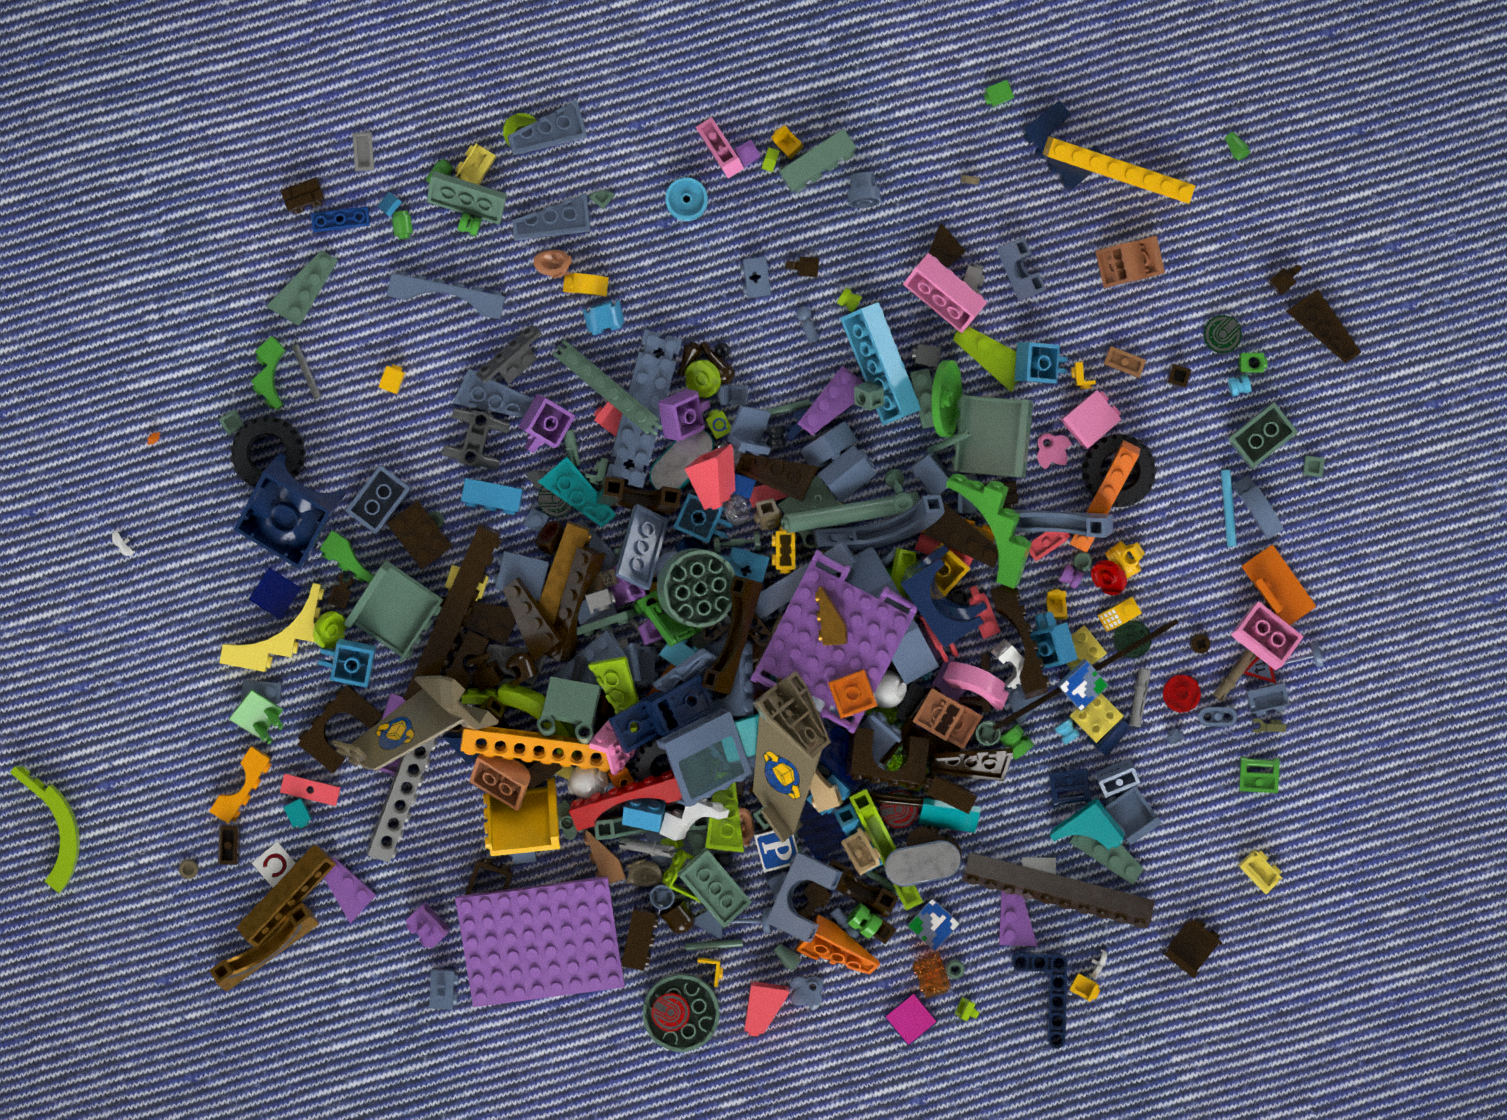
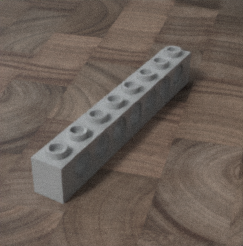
[366,737,437,863]

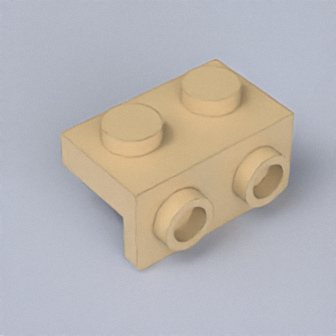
[841,828,881,875]

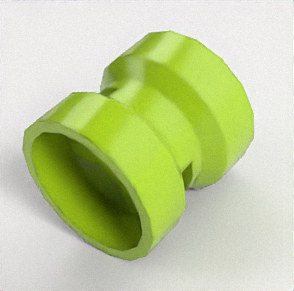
[837,287,862,313]

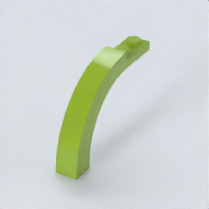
[461,683,582,757]
[10,766,80,893]
[849,789,923,911]

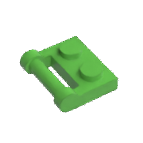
[1239,756,1280,793]

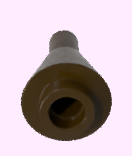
[677,341,702,377]

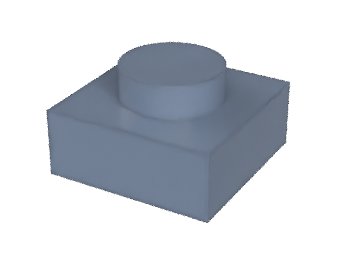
[524,508,549,533]

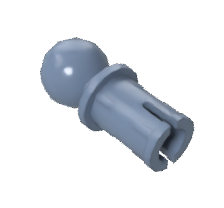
[796,306,820,343]
[829,906,860,939]

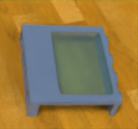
[657,708,752,807]

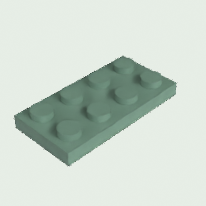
[427,171,507,225]
[677,848,752,928]

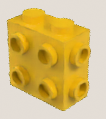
[772,527,795,573]

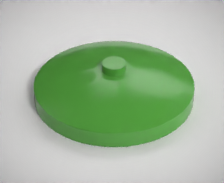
[931,360,963,438]

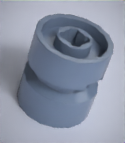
[650,882,675,910]

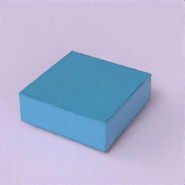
[377,192,402,217]

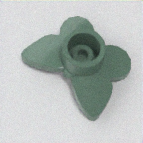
[558,800,587,840]

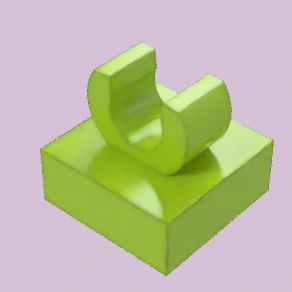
[954,997,980,1021]

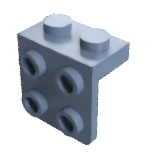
[727,406,771,456]

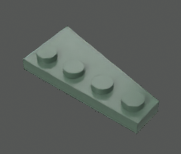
[266,250,339,326]
[1069,835,1144,885]

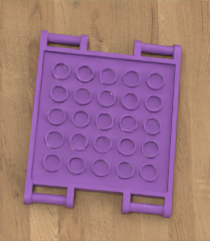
[751,550,918,734]

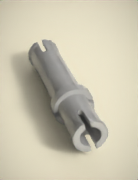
[1129,668,1151,727]
[619,837,675,858]

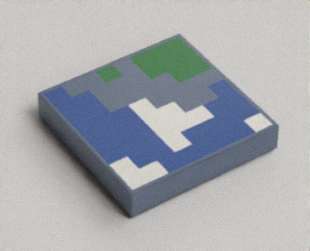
[1057,659,1109,711]
[906,898,961,952]

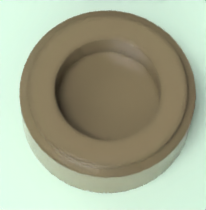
[960,174,980,185]
[179,859,199,879]

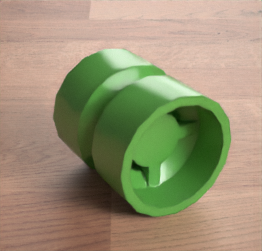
[999,723,1034,760]
[846,903,883,939]

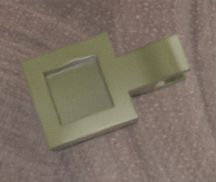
[1252,718,1286,733]

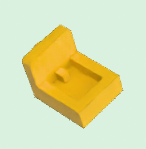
[771,125,804,159]
[1071,362,1096,389]
[1046,589,1068,620]
[1069,973,1100,1002]

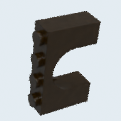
[596,476,681,516]
[298,684,383,773]
[845,727,929,789]
[922,773,977,814]

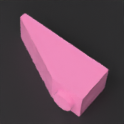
[696,117,744,178]

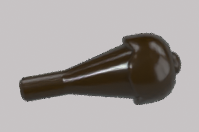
[700,342,735,385]

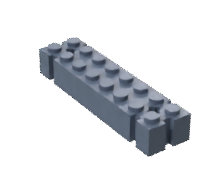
[605,329,682,488]

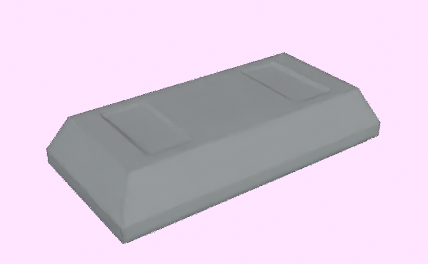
[352,132,374,172]

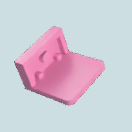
[589,720,636,775]

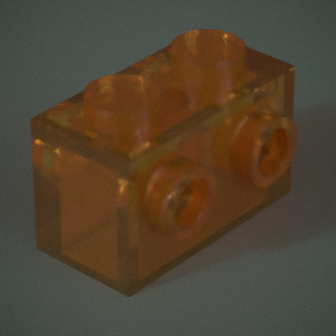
[913,951,951,998]

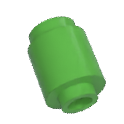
[392,211,413,240]

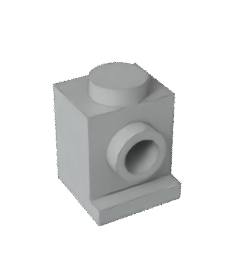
[963,264,985,294]
[585,588,616,614]

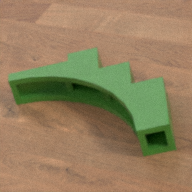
[946,474,1032,589]

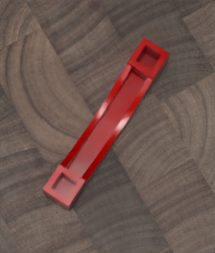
[569,770,682,831]

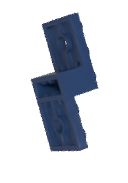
[608,675,715,753]

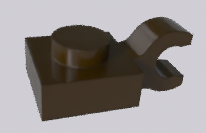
[785,256,819,277]

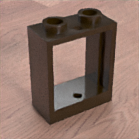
[465,857,514,895]

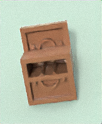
[1095,236,1165,288]
[913,688,983,750]

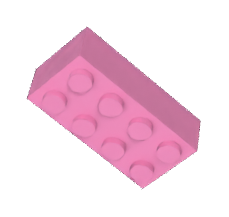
[903,253,987,333]

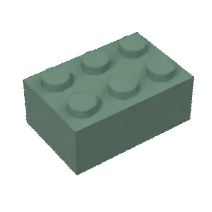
[1226,402,1298,469]

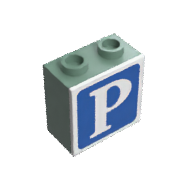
[754,828,803,873]

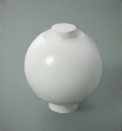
[874,670,907,708]
[568,766,608,799]

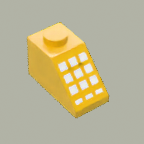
[1097,596,1142,632]

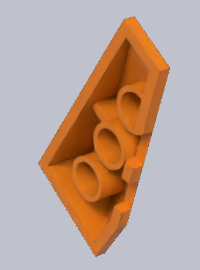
[795,915,880,974]

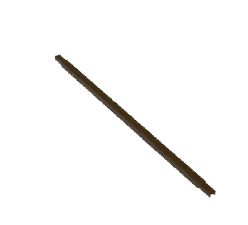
[993,619,1179,731]

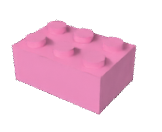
[1231,601,1304,671]

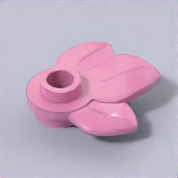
[1037,433,1072,469]

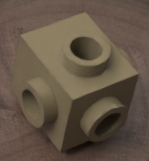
[753,498,782,531]

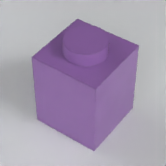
[734,140,761,168]

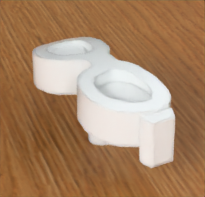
[112,530,135,556]
[1088,949,1107,977]

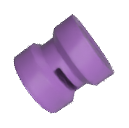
[1058,564,1084,589]

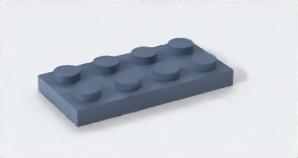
[615,504,669,590]
[552,630,630,686]

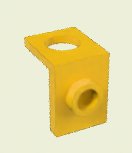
[697,957,723,987]

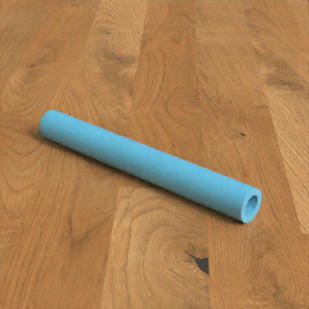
[1221,470,1237,547]

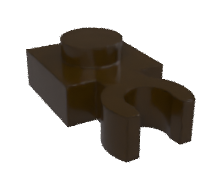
[327,574,354,610]

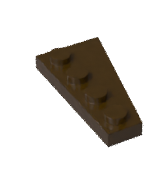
[1286,289,1361,363]
[735,453,819,502]
[924,501,999,568]
[503,577,563,662]
[929,748,1013,781]

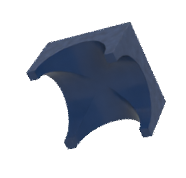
[233,453,346,570]
[901,544,987,648]

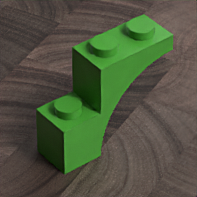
[251,336,287,410]

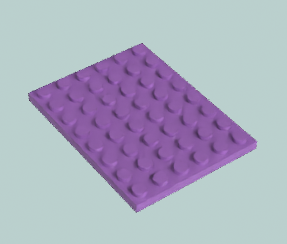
[455,876,625,1007]

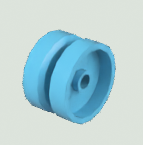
[665,177,708,222]

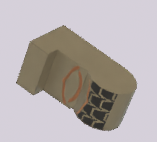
[585,569,619,595]

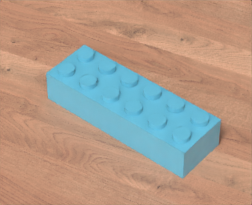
[840,302,921,425]

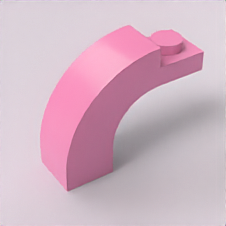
[943,662,1009,710]

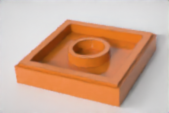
[828,669,878,719]

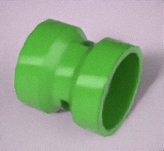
[458,213,482,237]

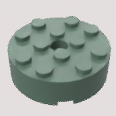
[657,548,736,627]
[643,972,720,1052]

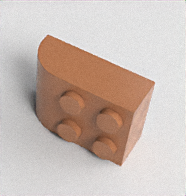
[469,754,530,811]

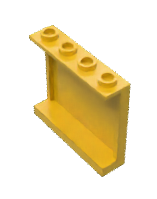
[483,778,560,856]

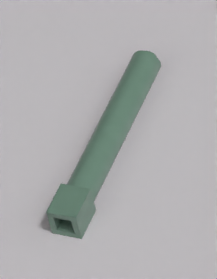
[781,492,919,533]

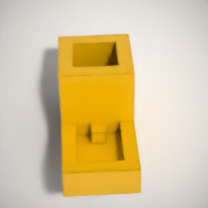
[563,273,609,297]

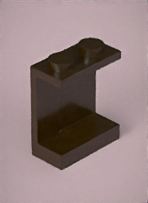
[1162,917,1223,978]

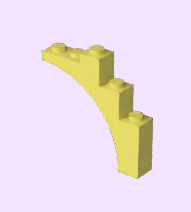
[219,583,325,672]

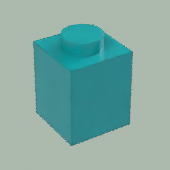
[283,798,313,829]

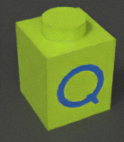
[706,409,732,440]

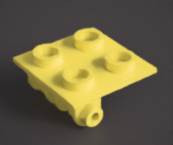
[1066,625,1107,671]
[1070,693,1124,743]

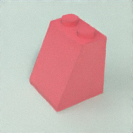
[685,444,736,510]
[744,981,789,1036]

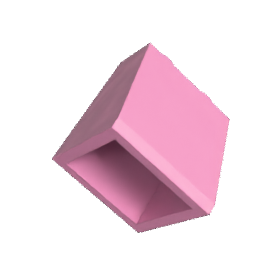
[1060,390,1122,449]

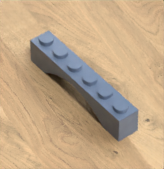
[387,271,506,320]
[1012,509,1113,538]

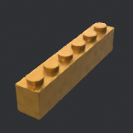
[538,521,592,626]
[236,844,336,948]

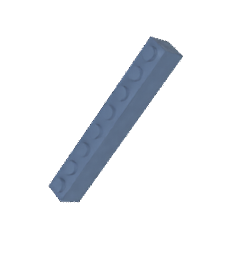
[714,542,857,641]

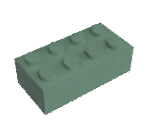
[779,128,856,194]

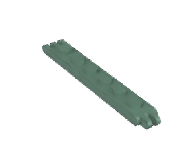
[552,340,663,436]

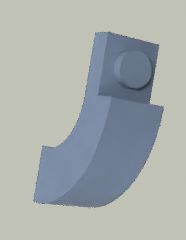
[1232,475,1284,539]

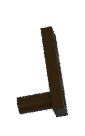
[959,654,992,712]

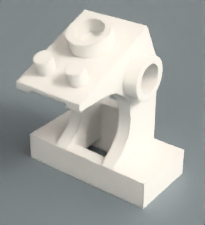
[991,639,1024,689]

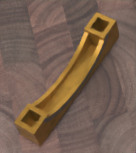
[209,902,319,992]

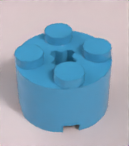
[582,300,625,335]

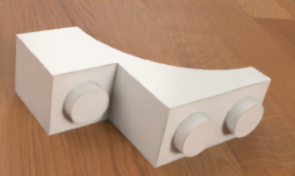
[659,798,729,841]

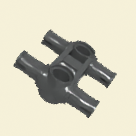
[442,407,510,470]

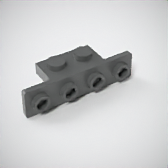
[475,325,542,384]

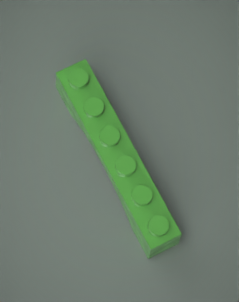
[319,530,374,583]

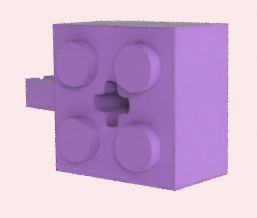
[658,389,711,441]
[518,394,575,453]
[405,902,451,949]

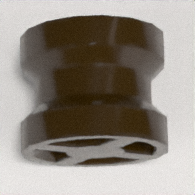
[1190,634,1210,654]

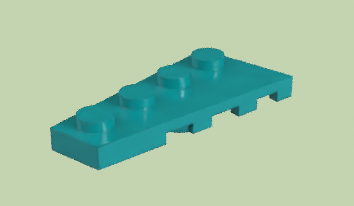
[537,457,616,527]

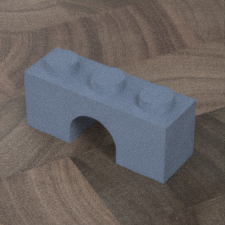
[996,237,1046,301]

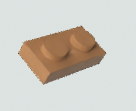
[1103,346,1146,378]

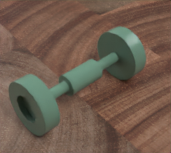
[885,469,913,512]
[713,531,761,554]

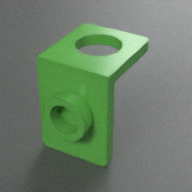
[633,590,662,617]

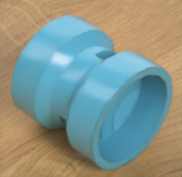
[1228,374,1251,397]
[1054,718,1080,744]

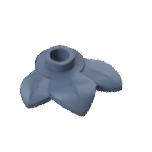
[789,976,823,1010]

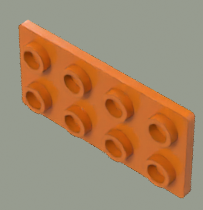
[1242,545,1316,625]

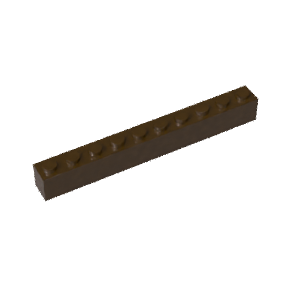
[403,523,502,701]
[962,852,1155,928]

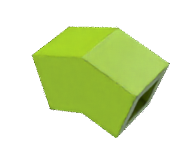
[761,147,780,173]
[660,838,684,849]

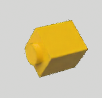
[378,364,406,395]

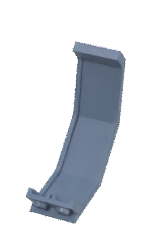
[846,546,939,685]

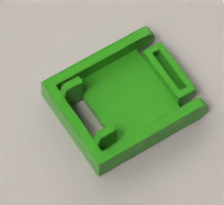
[645,601,702,647]

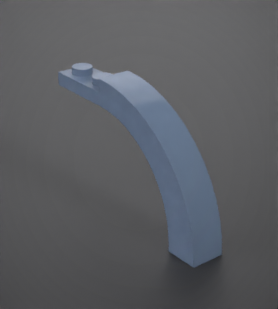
[813,495,945,551]

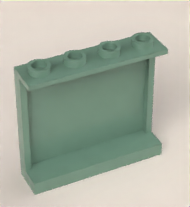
[952,394,1033,478]
[344,560,443,663]

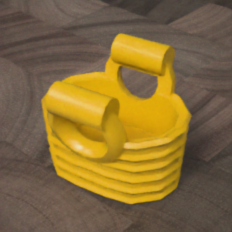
[1105,541,1145,579]

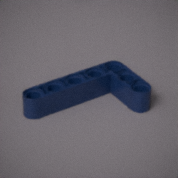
[1011,952,1068,1049]

